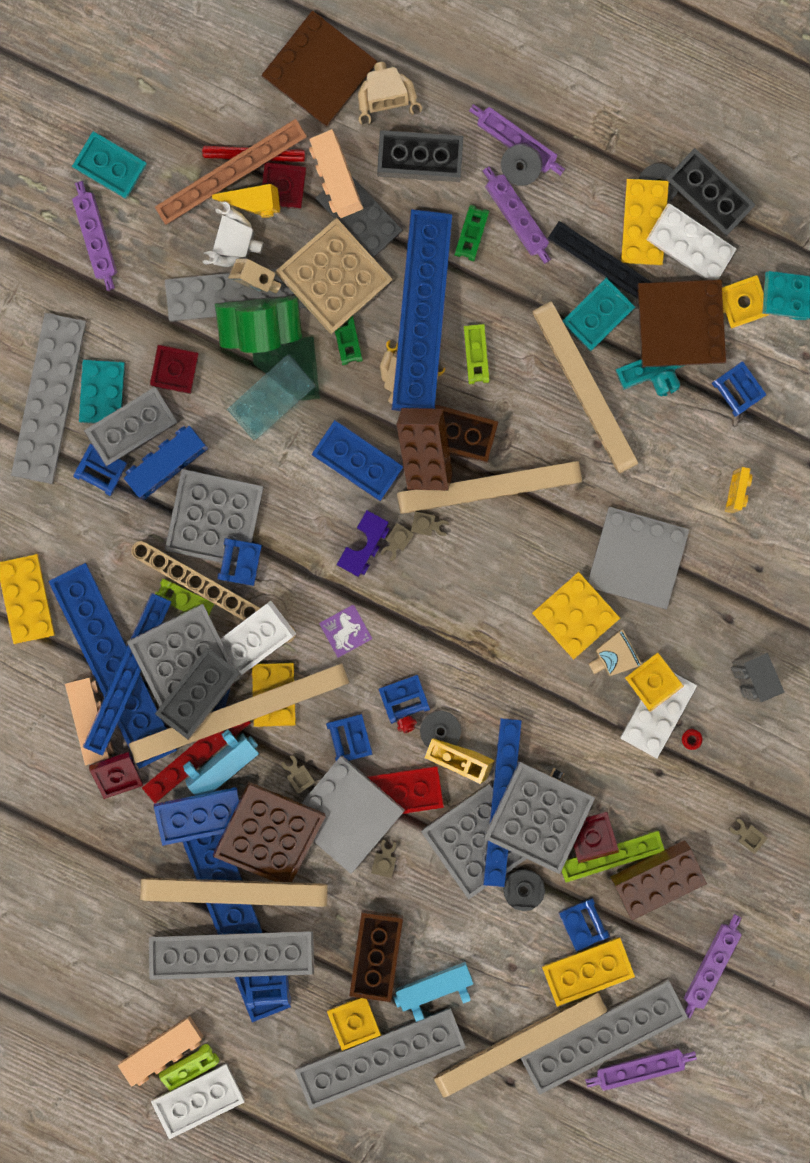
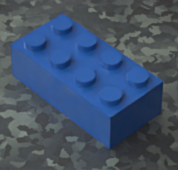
[124,426,209,500]

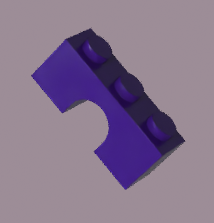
[336,510,390,577]

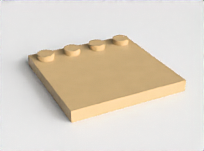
[275,218,393,335]

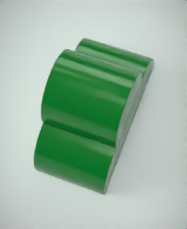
[215,295,302,353]

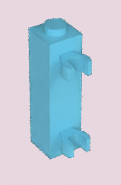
[183,729,259,796]
[393,962,473,1022]

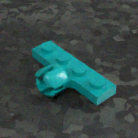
[615,360,683,396]

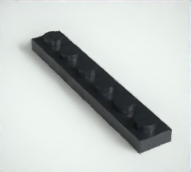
[547,221,653,299]

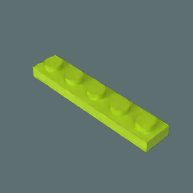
[562,831,665,883]

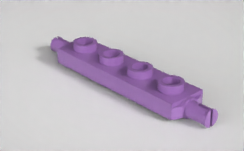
[469,104,565,176]
[482,166,551,264]
[72,181,117,291]
[684,914,742,1019]
[585,1048,697,1091]

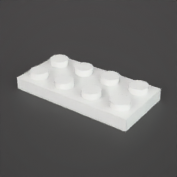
[646,204,736,280]
[221,601,296,677]
[620,674,697,758]
[151,1063,245,1139]

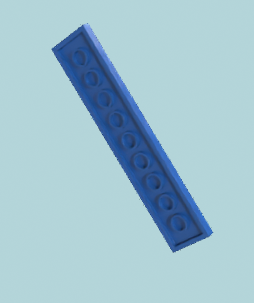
[391,209,452,411]
[48,563,177,769]
[183,834,291,1022]

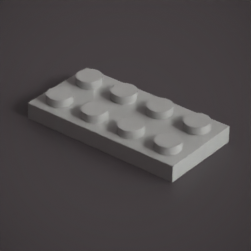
[84,387,177,466]

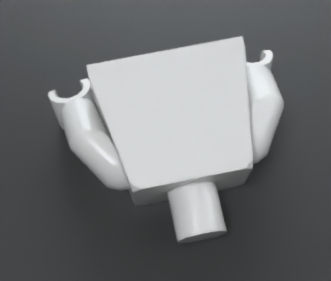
[203,201,264,268]

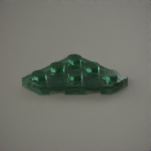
[253,337,320,401]

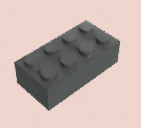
[377,130,464,182]
[731,652,785,703]

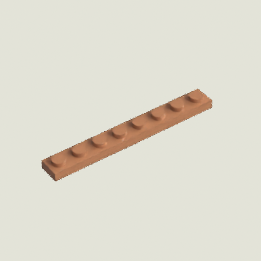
[155,119,307,225]

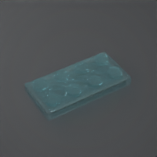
[227,354,316,441]

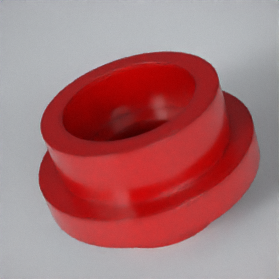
[397,716,417,734]
[681,729,703,750]

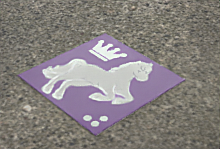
[319,604,372,658]

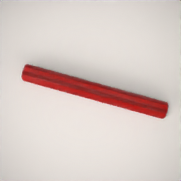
[202,146,305,162]

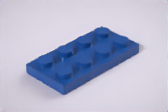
[311,420,403,501]
[154,787,239,846]

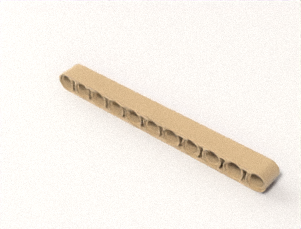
[128,664,350,763]

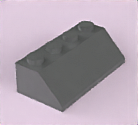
[666,148,755,236]

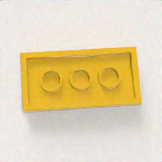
[621,179,669,265]
[0,554,55,644]
[542,937,635,1007]

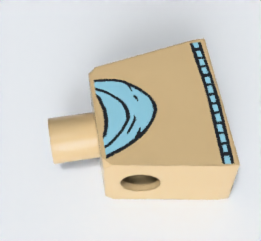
[228,259,281,294]
[588,630,642,676]

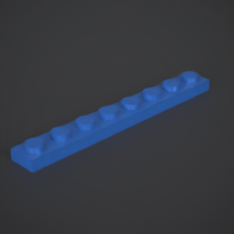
[83,593,171,756]
[483,718,522,887]

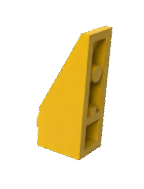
[212,184,280,218]
[425,738,495,784]

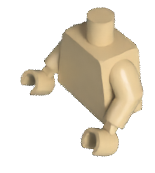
[358,62,422,125]

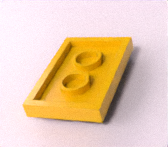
[725,467,753,513]
[252,663,296,727]

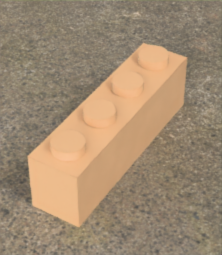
[309,129,364,218]
[65,677,114,765]
[118,1015,203,1087]

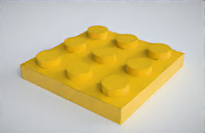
[532,571,620,660]

